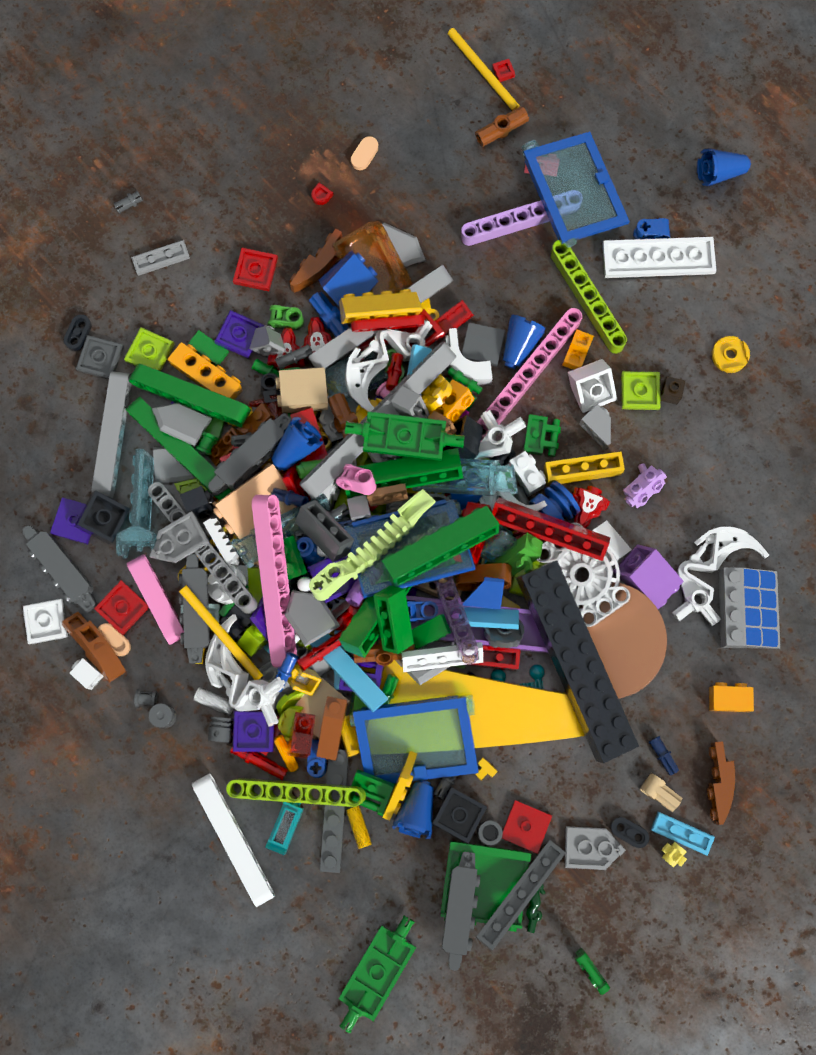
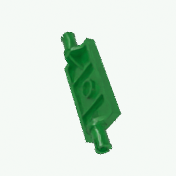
[345,412,465,461]
[338,915,416,1033]

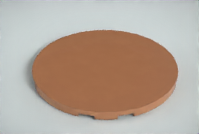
[551,582,667,699]

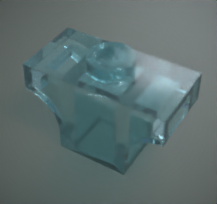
[480,524,517,563]

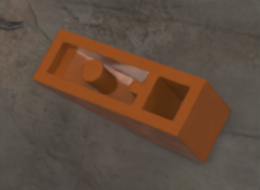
[316,696,348,761]

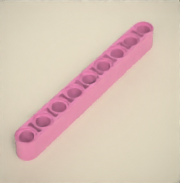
[477,308,582,442]
[252,495,297,668]

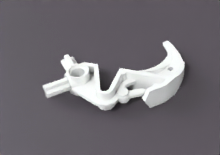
[345,320,432,412]
[470,410,547,511]
[672,527,769,626]
[205,614,285,727]

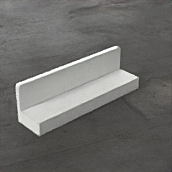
[401,642,483,672]

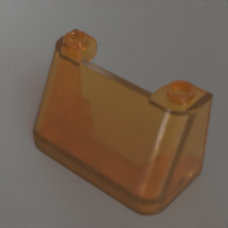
[333,221,413,295]

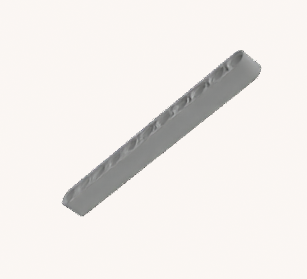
[299,341,456,499]

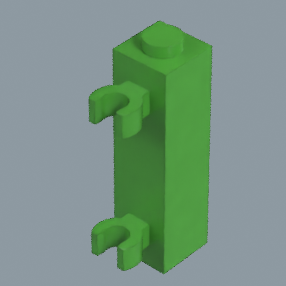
[485,532,543,577]

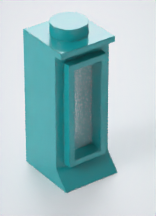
[265,802,304,855]

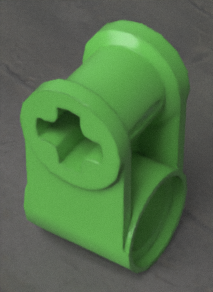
[267,305,304,330]

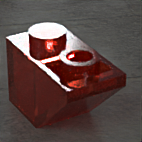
[287,712,315,758]

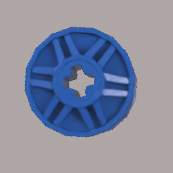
[529,481,580,521]

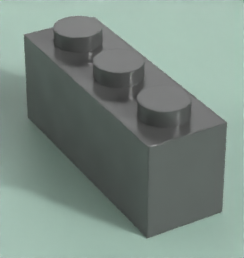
[295,500,354,562]

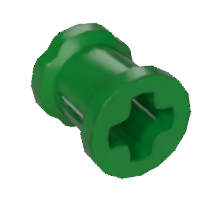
[195,431,219,456]

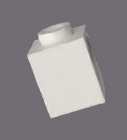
[70,658,104,690]

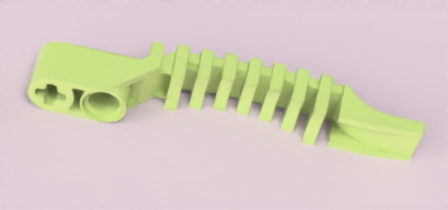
[309,489,435,601]

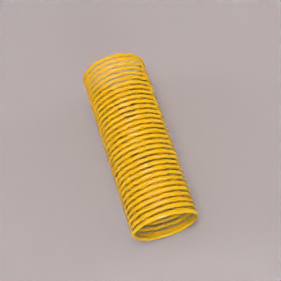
[346,806,372,849]

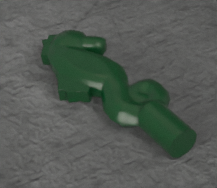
[526,884,546,933]

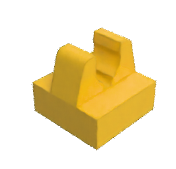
[476,757,498,780]

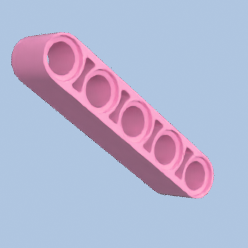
[126,554,184,645]

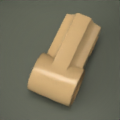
[640,773,683,812]

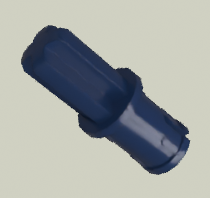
[271,488,309,507]
[649,736,679,776]

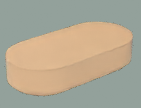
[351,137,378,170]
[98,623,131,656]

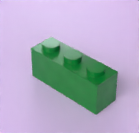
[373,585,414,654]

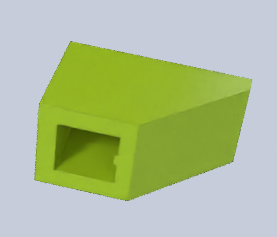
[237,624,268,657]

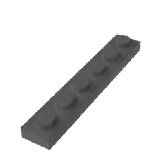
[320,750,349,873]
[476,840,566,951]

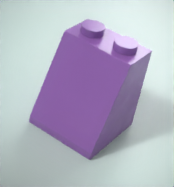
[613,544,684,609]

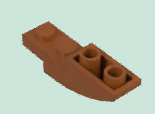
[289,229,343,293]
[209,403,275,466]
[62,612,126,683]
[707,742,735,825]

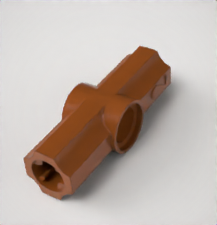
[475,106,529,147]
[328,393,358,439]
[354,639,414,666]

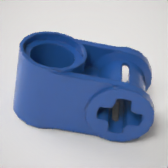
[633,218,670,240]
[407,601,439,622]
[307,739,327,778]

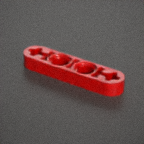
[351,315,424,332]

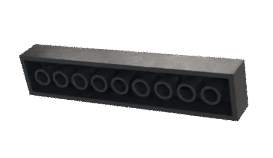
[516,560,639,763]

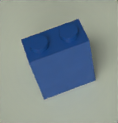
[319,250,379,307]

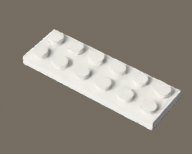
[602,237,716,278]

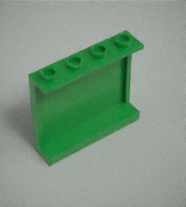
[440,841,531,932]

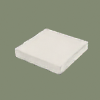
[23,599,68,644]

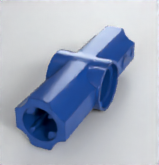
[309,291,349,337]

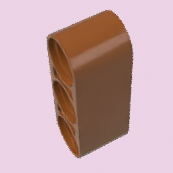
[455,563,512,591]

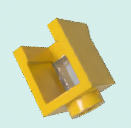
[287,663,322,696]

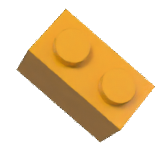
[709,682,754,712]

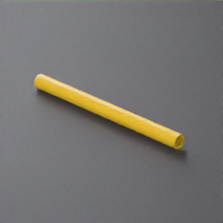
[448,28,520,111]
[179,585,263,680]

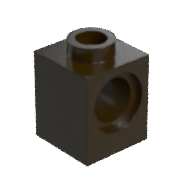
[660,376,686,405]

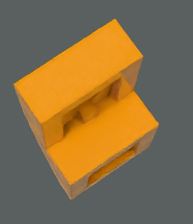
[562,329,594,370]

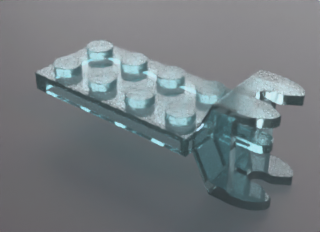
[116,449,157,559]

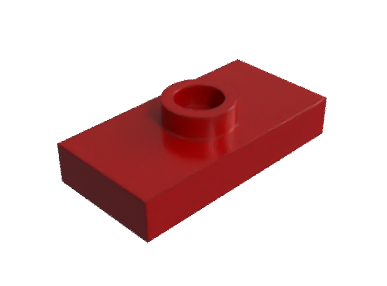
[435,300,474,338]

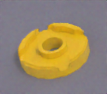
[712,336,750,373]

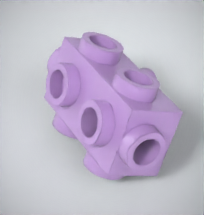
[623,464,667,508]

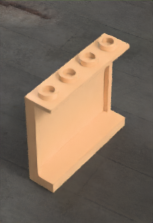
[212,463,302,567]

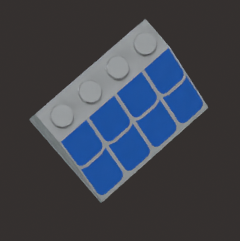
[718,567,780,649]

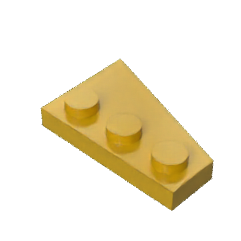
[382,751,417,821]

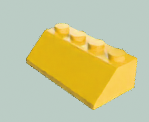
[339,289,422,324]

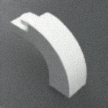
[445,328,492,385]

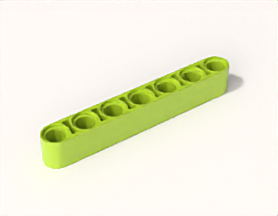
[551,240,627,354]
[226,778,366,807]

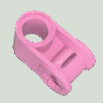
[336,464,376,495]

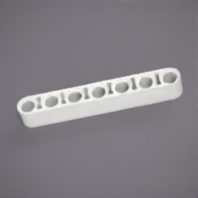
[192,773,275,907]

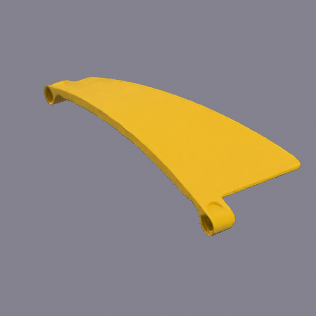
[360,660,585,754]

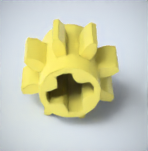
[662,842,687,868]

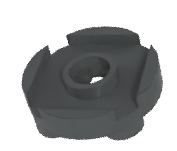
[484,619,524,648]

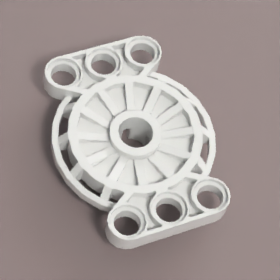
[537,523,630,627]

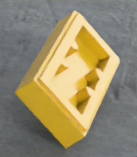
[341,715,360,757]

